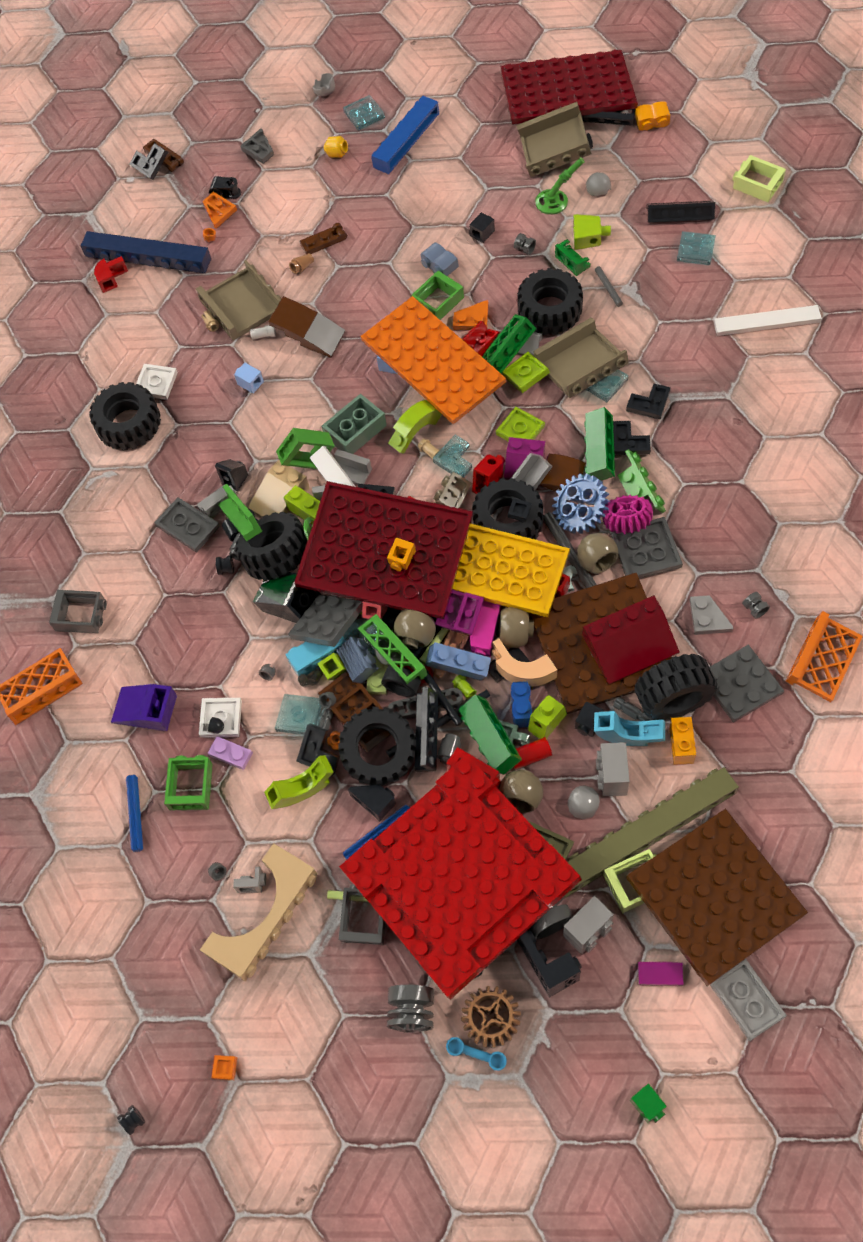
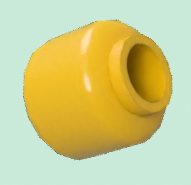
[324,136,348,158]

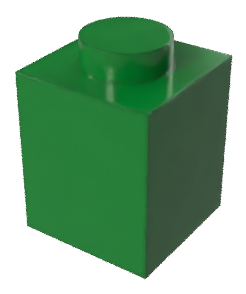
[630,1083,667,1123]

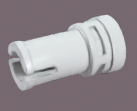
[250,325,276,340]

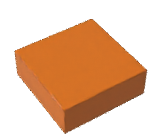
[211,1055,237,1081]

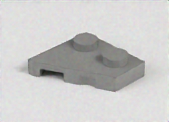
[689,595,733,635]

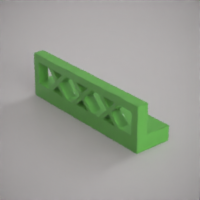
[218,484,262,541]
[358,614,427,684]

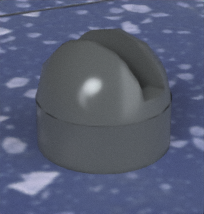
[258,664,276,681]
[319,692,336,709]
[208,862,227,881]

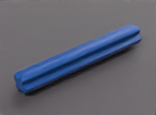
[126,775,143,852]
[343,805,410,860]

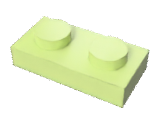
[367,656,388,695]

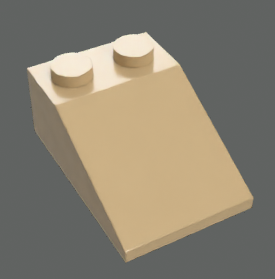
[248,460,310,518]

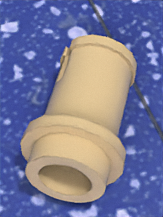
[201,311,219,332]
[418,439,441,460]

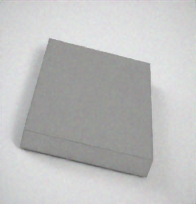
[710,959,787,1042]

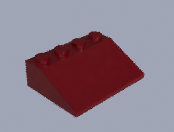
[582,595,680,685]

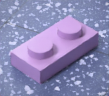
[208,736,253,770]

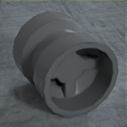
[514,233,536,255]
[742,592,770,619]

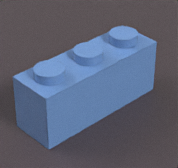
[425,642,491,680]

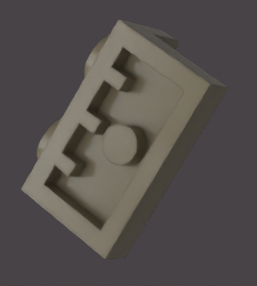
[433,472,472,508]

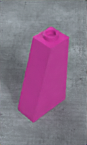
[470,601,503,658]

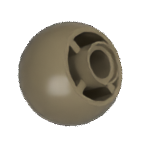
[577,533,619,574]
[499,607,534,648]
[393,610,436,650]
[499,770,543,813]

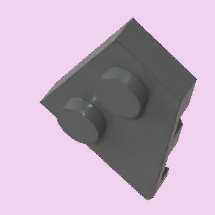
[240,128,274,164]

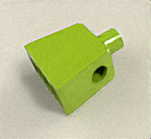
[573,214,611,250]
[528,695,567,739]

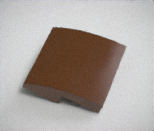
[539,453,586,495]

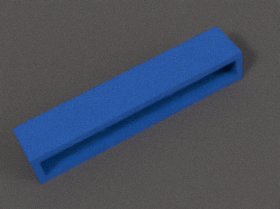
[371,96,439,174]

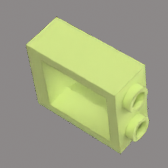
[732,155,786,203]
[603,849,656,914]

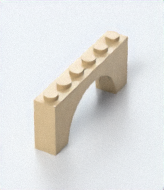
[200,843,317,981]

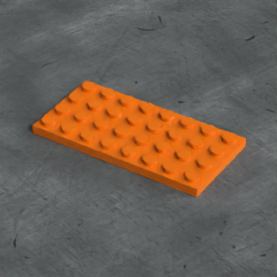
[360,296,506,425]

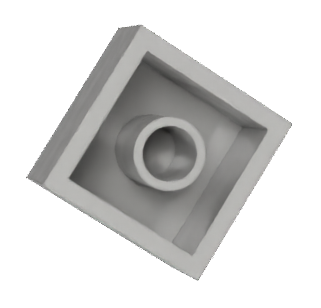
[596,742,629,797]
[563,896,614,955]

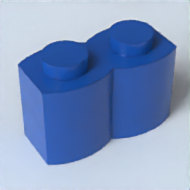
[511,681,532,728]

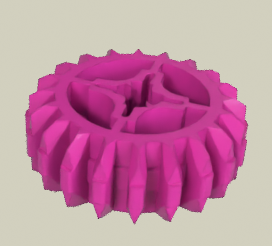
[602,494,653,535]

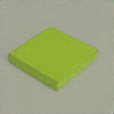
[501,352,550,393]
[496,407,545,441]

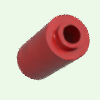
[513,737,552,770]

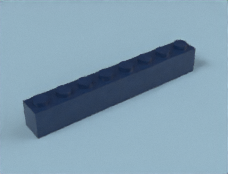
[80,231,211,273]

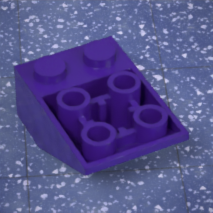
[111,684,177,731]

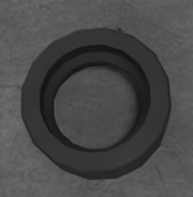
[381,666,421,697]

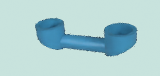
[446,1037,507,1071]

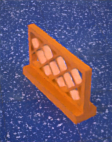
[785,611,863,702]
[0,648,83,725]

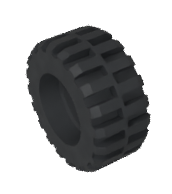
[517,268,583,335]
[89,382,161,450]
[472,478,543,540]
[235,512,308,581]
[635,654,718,721]
[338,707,416,787]

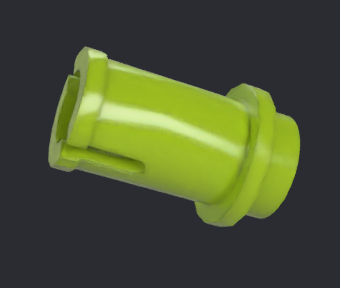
[452,675,477,699]

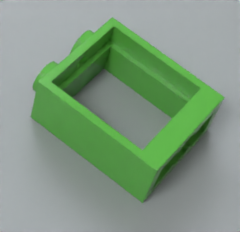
[411,271,464,320]
[276,428,335,469]
[164,755,213,810]

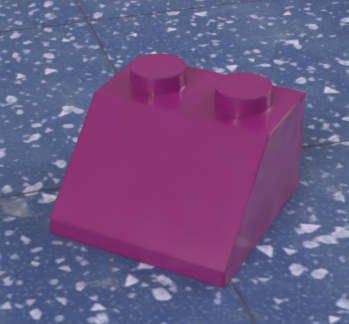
[504,437,545,480]

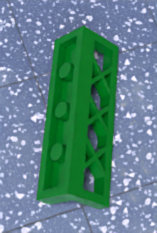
[482,314,536,373]

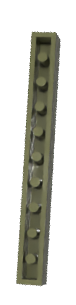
[563,767,739,900]

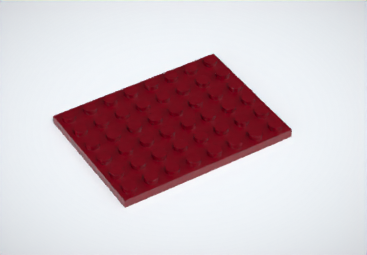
[500,50,638,125]
[294,481,473,619]

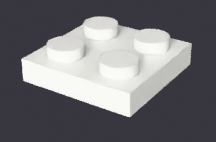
[136,364,178,400]
[199,698,242,738]

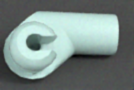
[563,565,578,593]

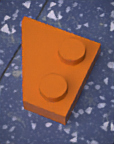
[203,192,237,229]
[453,300,489,330]

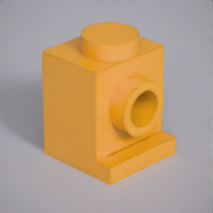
[387,538,416,571]

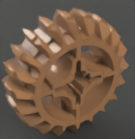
[461,986,521,1048]

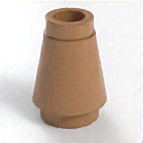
[289,253,314,274]

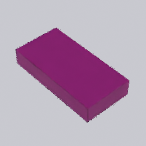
[638,962,684,986]

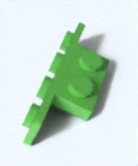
[617,449,666,513]

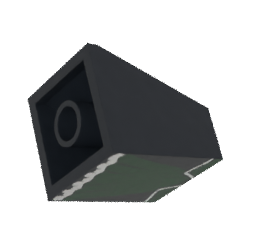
[253,572,322,623]

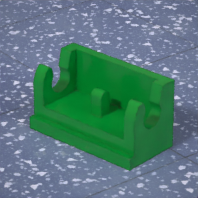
[555,239,591,276]

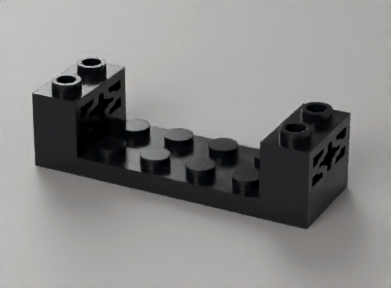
[517,930,582,998]

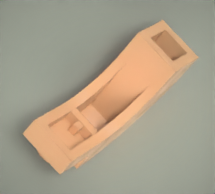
[491,638,557,687]

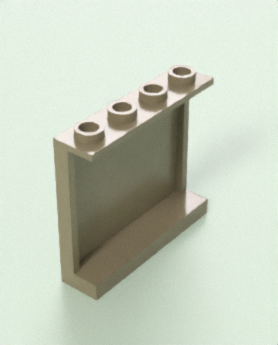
[516,102,591,177]
[196,260,281,341]
[533,317,629,398]

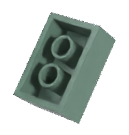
[322,393,387,454]

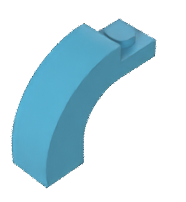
[594,711,665,746]

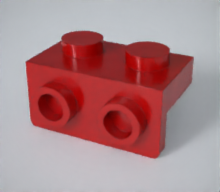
[462,321,500,357]

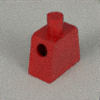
[472,454,505,494]

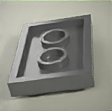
[155,497,220,553]

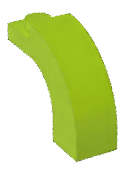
[388,400,442,453]
[264,755,334,809]

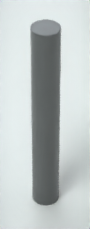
[595,266,623,307]

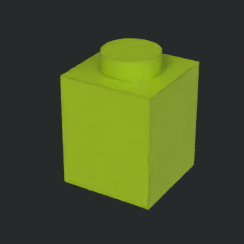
[317,653,347,681]

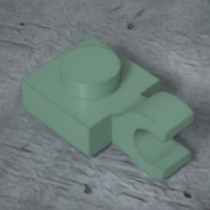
[499,720,530,746]

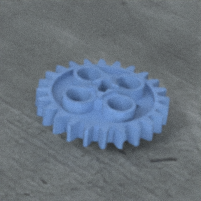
[552,474,610,534]

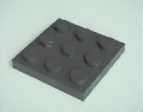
[610,517,683,579]
[288,594,363,647]
[710,645,784,723]

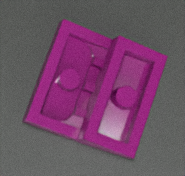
[435,590,484,635]

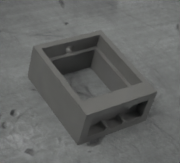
[49,590,107,634]
[339,885,386,945]

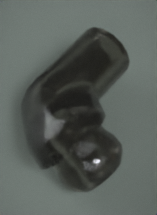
[298,665,324,687]

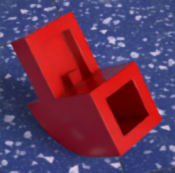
[94,256,128,293]

